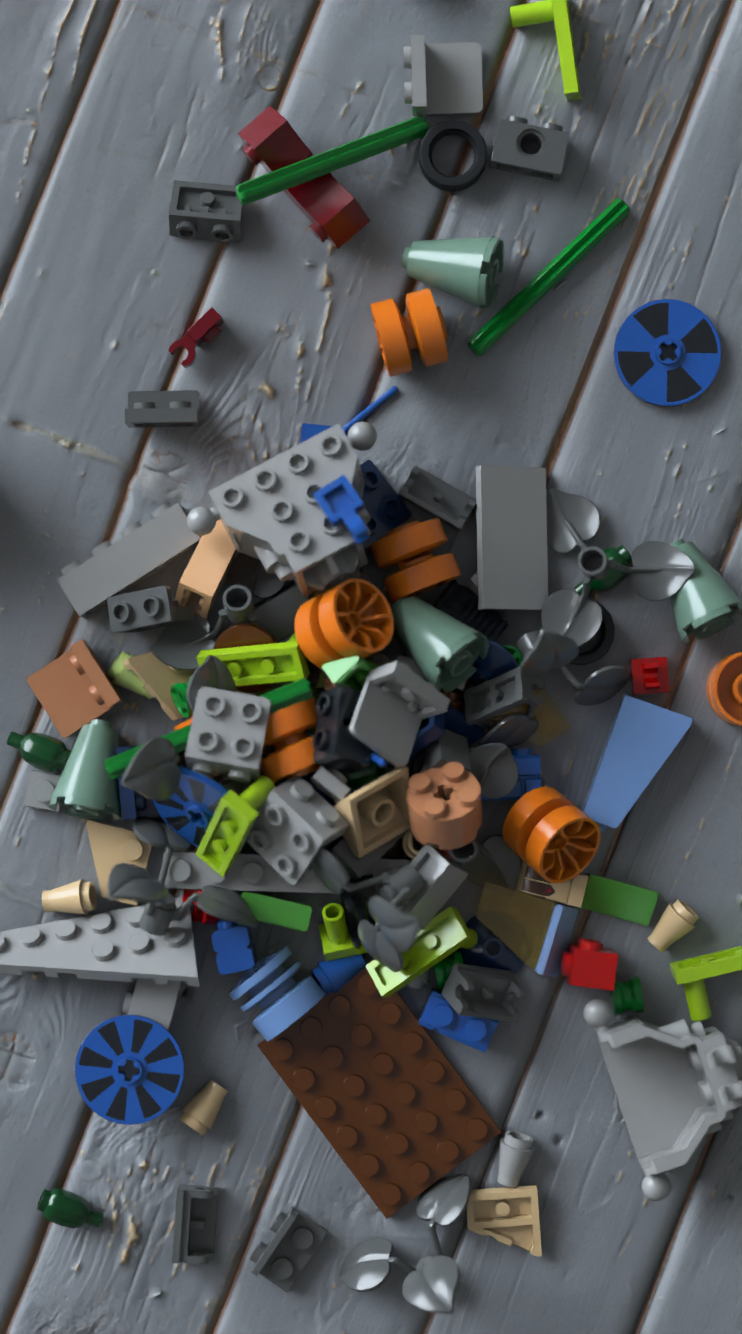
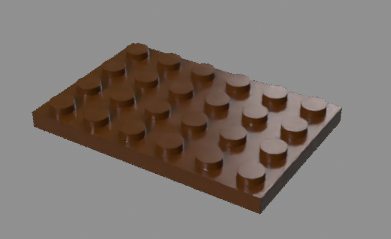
[257,958,501,1219]

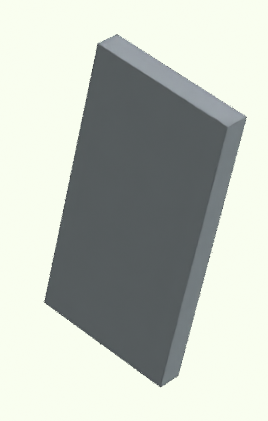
[476,465,548,611]

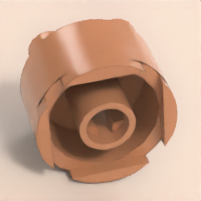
[407,762,483,850]

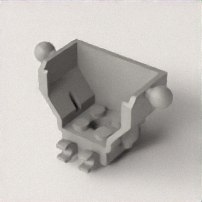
[187,422,377,597]
[583,999,742,1201]

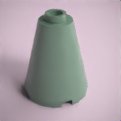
[402,236,504,308]
[670,539,742,643]
[391,596,489,693]
[49,719,121,821]

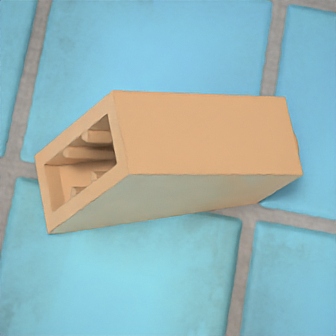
[174,520,238,621]

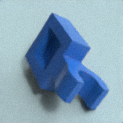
[313,475,370,546]

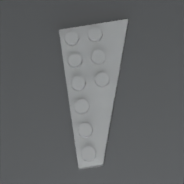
[0,897,200,987]

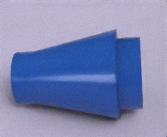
[311,954,366,995]

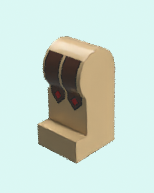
[516,861,589,908]

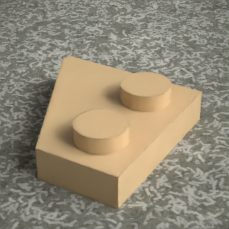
[122,652,195,721]
[86,819,153,906]
[466,1185,542,1256]

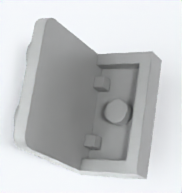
[403,34,483,116]
[349,660,450,767]
[185,687,271,783]
[247,776,350,885]

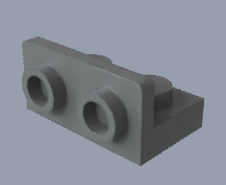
[169,180,244,243]
[125,390,200,428]
[107,585,195,633]
[250,1206,328,1293]

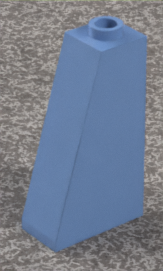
[582,694,693,833]

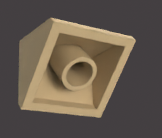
[334,765,410,858]

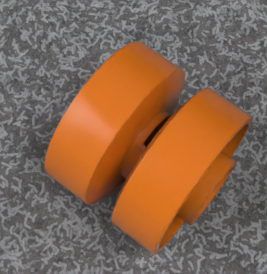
[370,288,449,377]
[369,518,462,603]
[294,578,394,669]
[706,652,742,727]
[261,697,321,783]
[502,786,601,883]

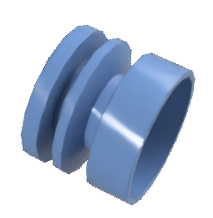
[228,946,325,1042]

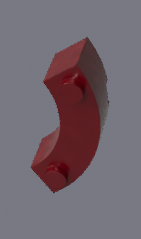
[238,106,370,249]

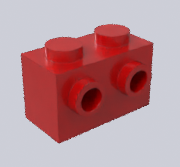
[560,938,618,991]

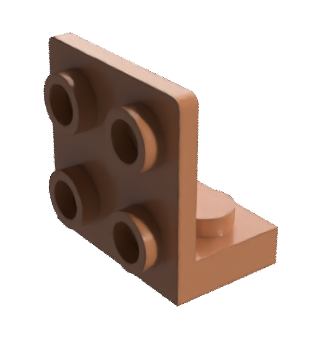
[26,639,125,738]

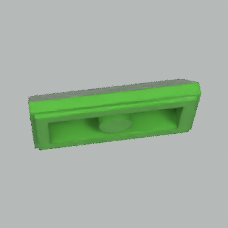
[321,655,380,691]
[581,873,659,926]
[241,891,313,932]

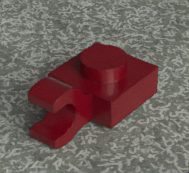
[168,307,224,368]

